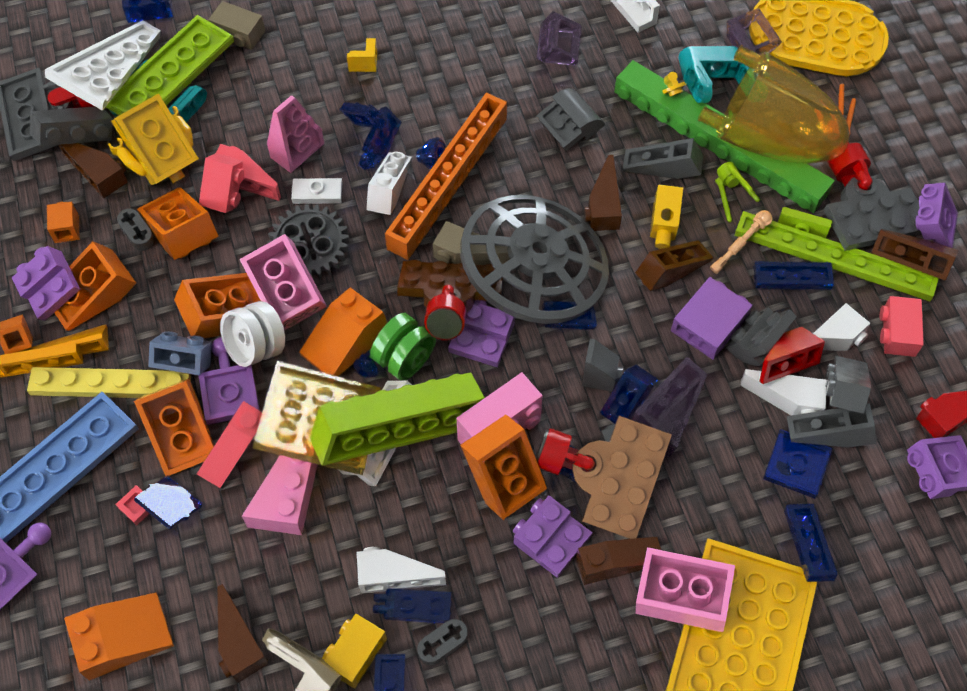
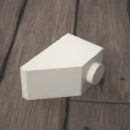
[813,303,870,351]

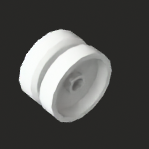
[220,301,285,367]

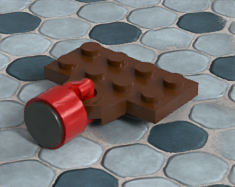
[397,260,503,340]

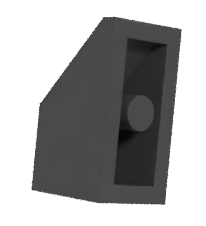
[582,339,623,392]

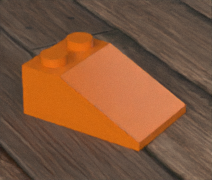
[137,187,219,260]
[54,241,136,331]
[174,273,261,338]
[299,287,388,381]
[134,378,214,477]
[64,593,174,681]

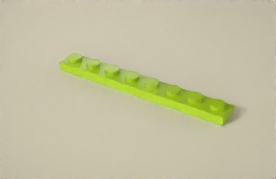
[734,211,939,301]

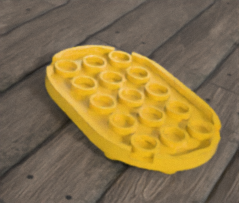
[749,0,889,77]

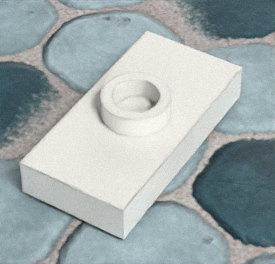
[291,178,342,204]

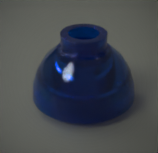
[416,137,447,170]

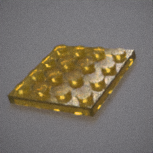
[253,361,381,475]

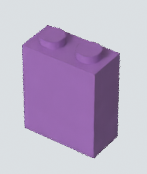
[671,277,753,360]

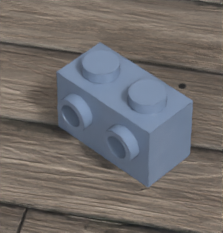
[148,331,212,375]

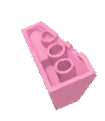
[267,95,324,173]

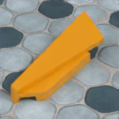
[0,325,109,378]

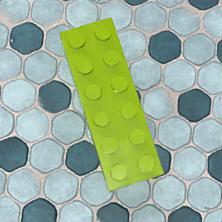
[310,372,485,466]

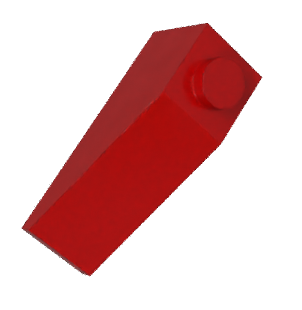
[759,327,825,384]
[916,391,967,438]

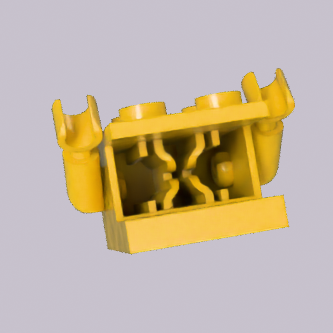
[108,93,199,185]

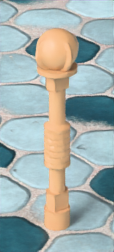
[710,210,772,274]

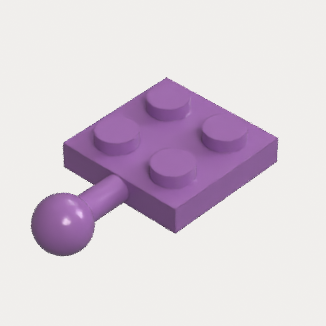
[199,337,260,425]
[0,523,51,610]

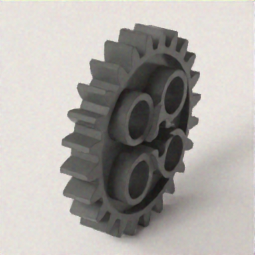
[267,204,350,280]

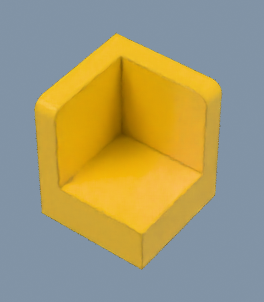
[347,38,377,72]

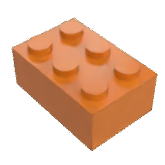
[460,414,547,520]

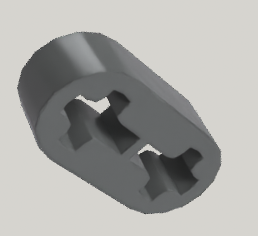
[117,209,154,251]
[417,619,468,666]

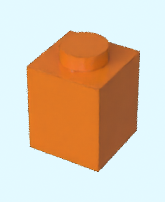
[47,201,80,243]
[0,314,33,354]

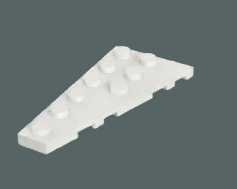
[45,20,161,111]

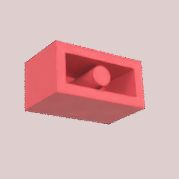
[199,153,244,213]
[879,296,923,357]

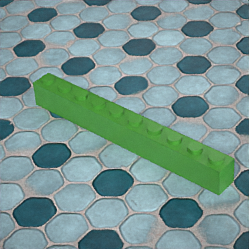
[614,60,835,213]

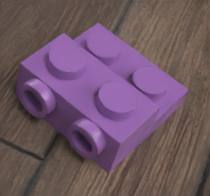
[915,183,958,248]
[12,246,81,321]
[448,300,515,368]
[907,435,967,499]
[513,495,592,578]

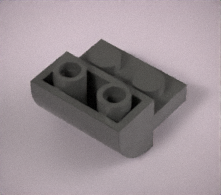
[536,88,605,151]
[726,307,797,366]

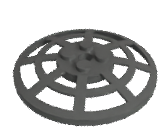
[460,195,609,324]

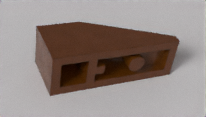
[59,143,128,198]
[584,155,622,231]
[871,229,959,281]
[635,240,714,291]
[576,537,661,585]
[217,584,268,683]

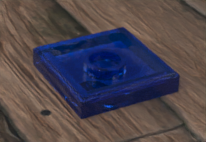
[763,429,833,499]

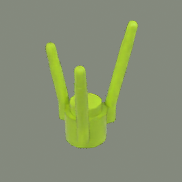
[715,162,760,223]

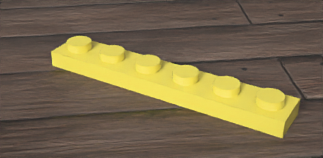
[27,367,191,398]

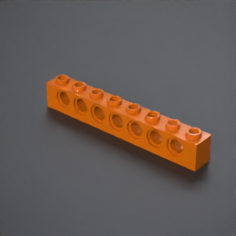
[385,93,507,260]

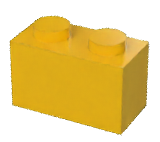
[322,613,387,689]

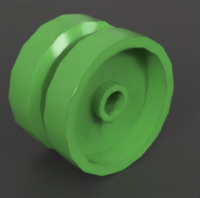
[370,313,436,381]

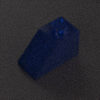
[600,364,658,424]

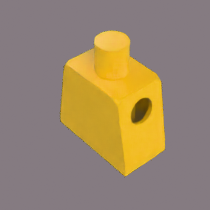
[650,185,683,249]

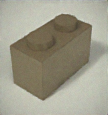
[208,1,265,50]

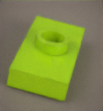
[778,207,832,238]

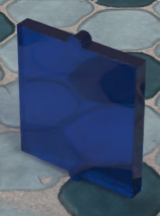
[134,475,203,530]

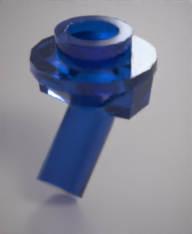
[354,349,379,378]

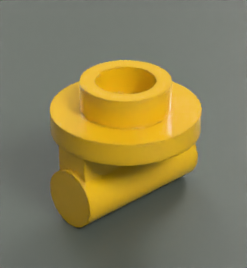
[662,72,686,97]

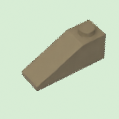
[432,221,510,265]

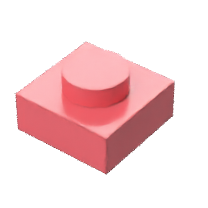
[115,485,157,526]

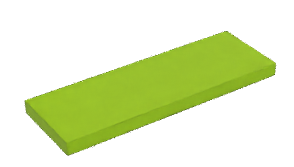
[106,15,234,115]

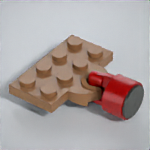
[536,416,672,539]

